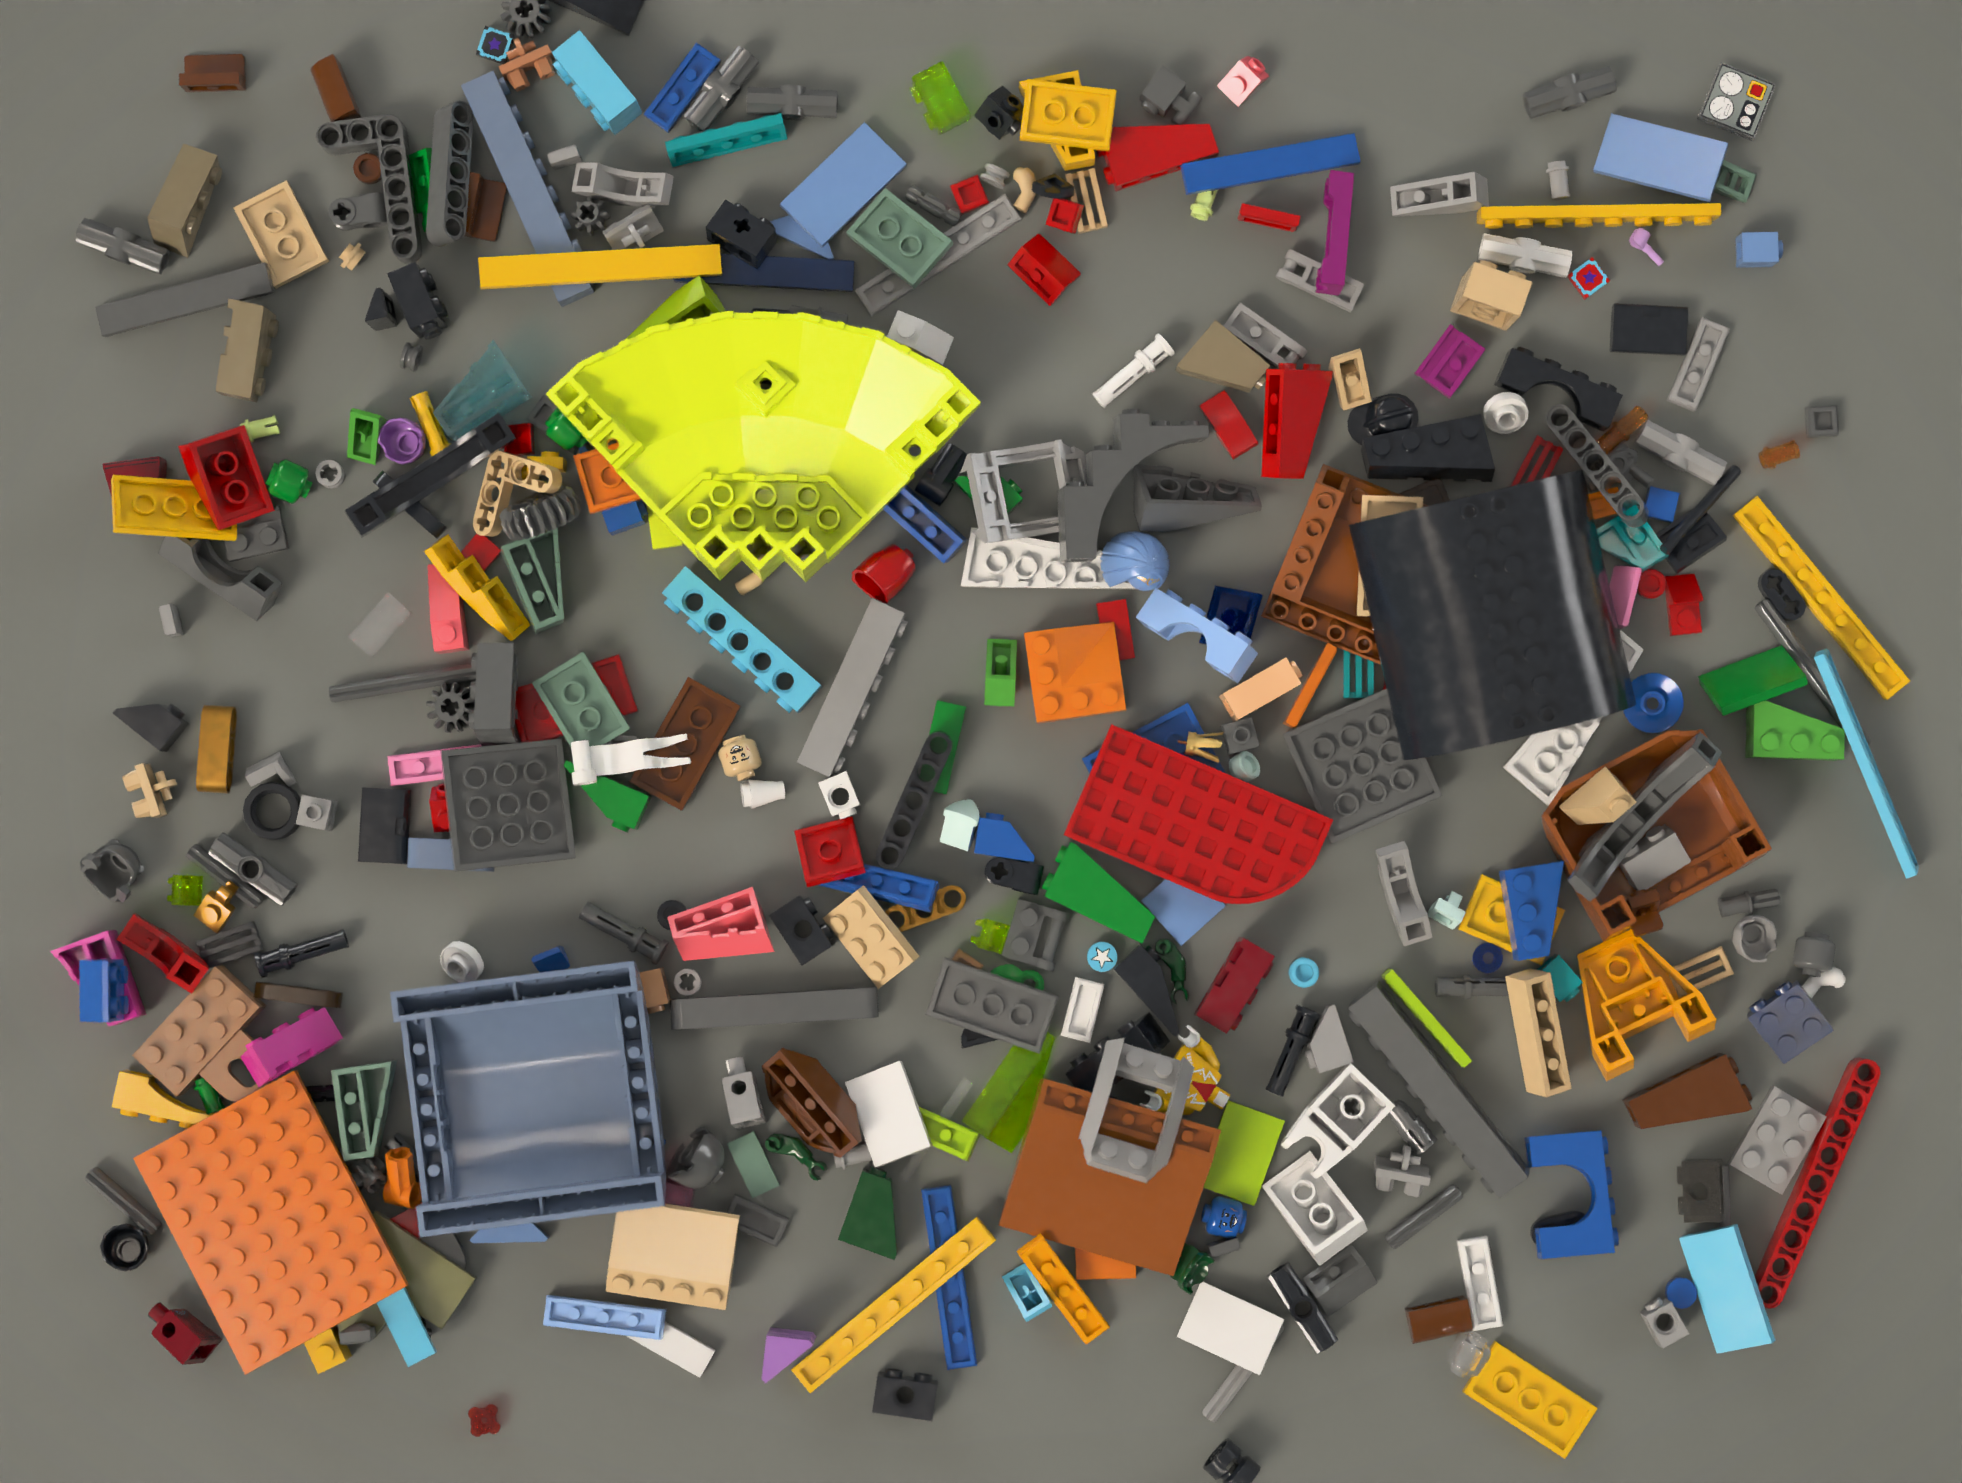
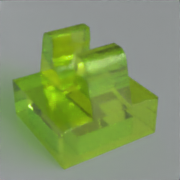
[167,875,203,906]
[970,918,1010,954]

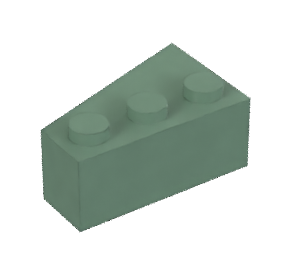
[501,528,564,634]
[331,1060,397,1161]

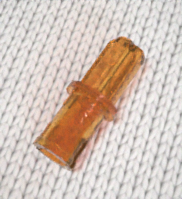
[1595,406,1649,455]

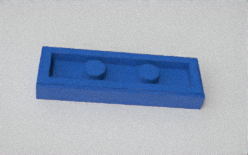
[644,42,721,133]

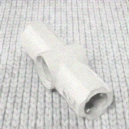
[1478,233,1572,278]

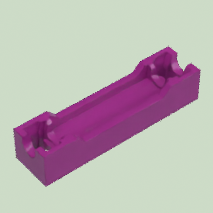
[1315,170,1354,296]

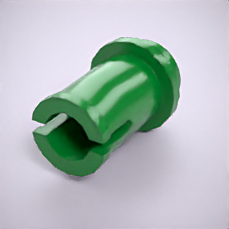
[193,1078,225,1114]

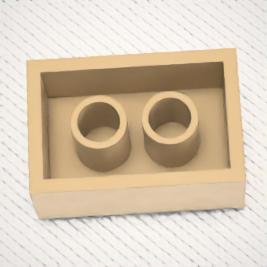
[1450,260,1532,331]

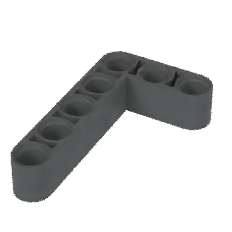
[316,114,422,264]

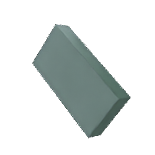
[727,1130,780,1198]

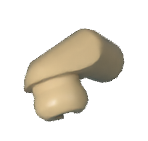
[735,556,764,596]

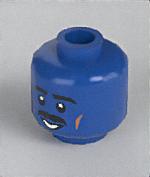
[1201,1196,1247,1239]

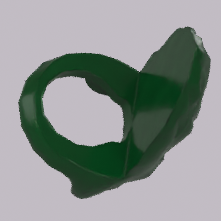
[1170,1243,1215,1294]

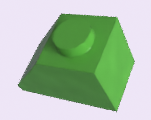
[984,639,1017,707]

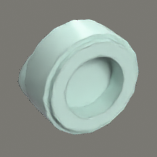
[1229,751,1260,782]

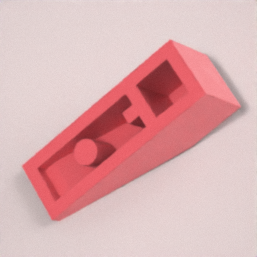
[428,564,469,654]

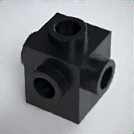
[974,85,1024,140]

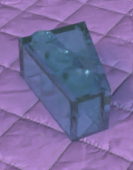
[433,340,532,442]

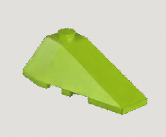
[626,275,726,340]

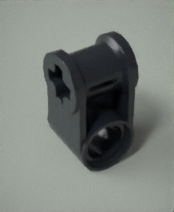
[984,857,1044,895]

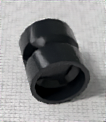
[1203,1438,1261,1483]

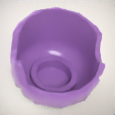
[378,418,426,464]

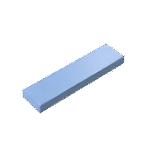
[543,1295,666,1340]

